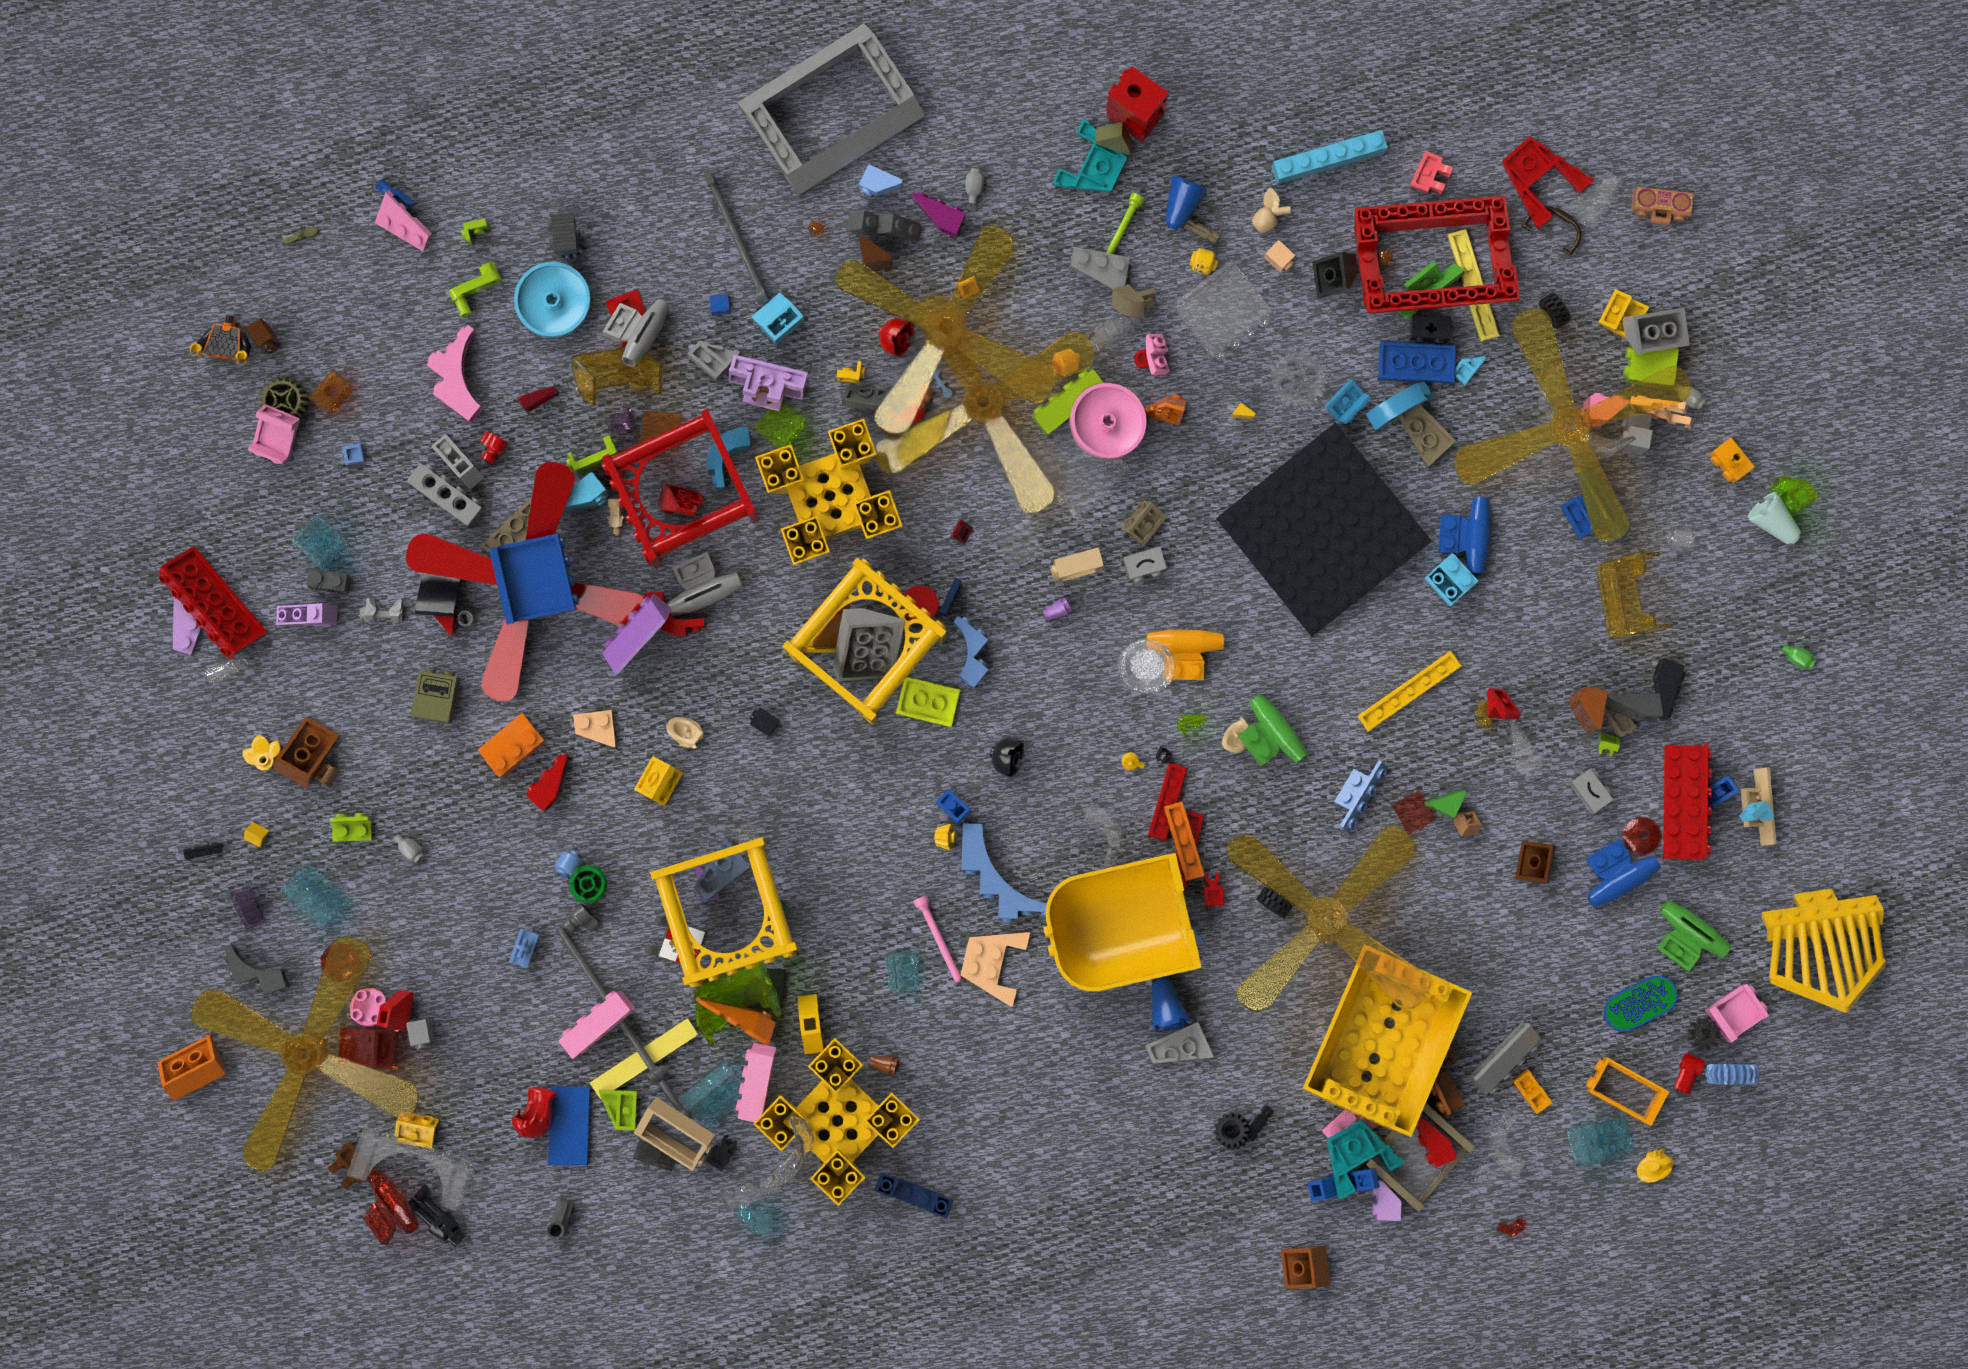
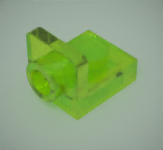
[1177,715,1205,736]

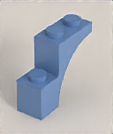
[953,616,989,689]

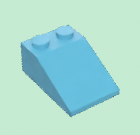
[562,472,610,515]

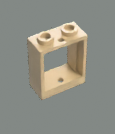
[1051,547,1104,583]

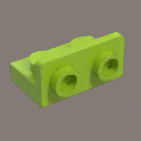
[330,813,372,842]

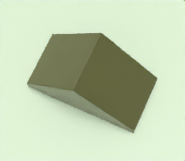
[1095,122,1132,155]

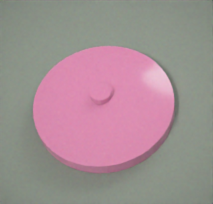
[1070,383,1146,459]

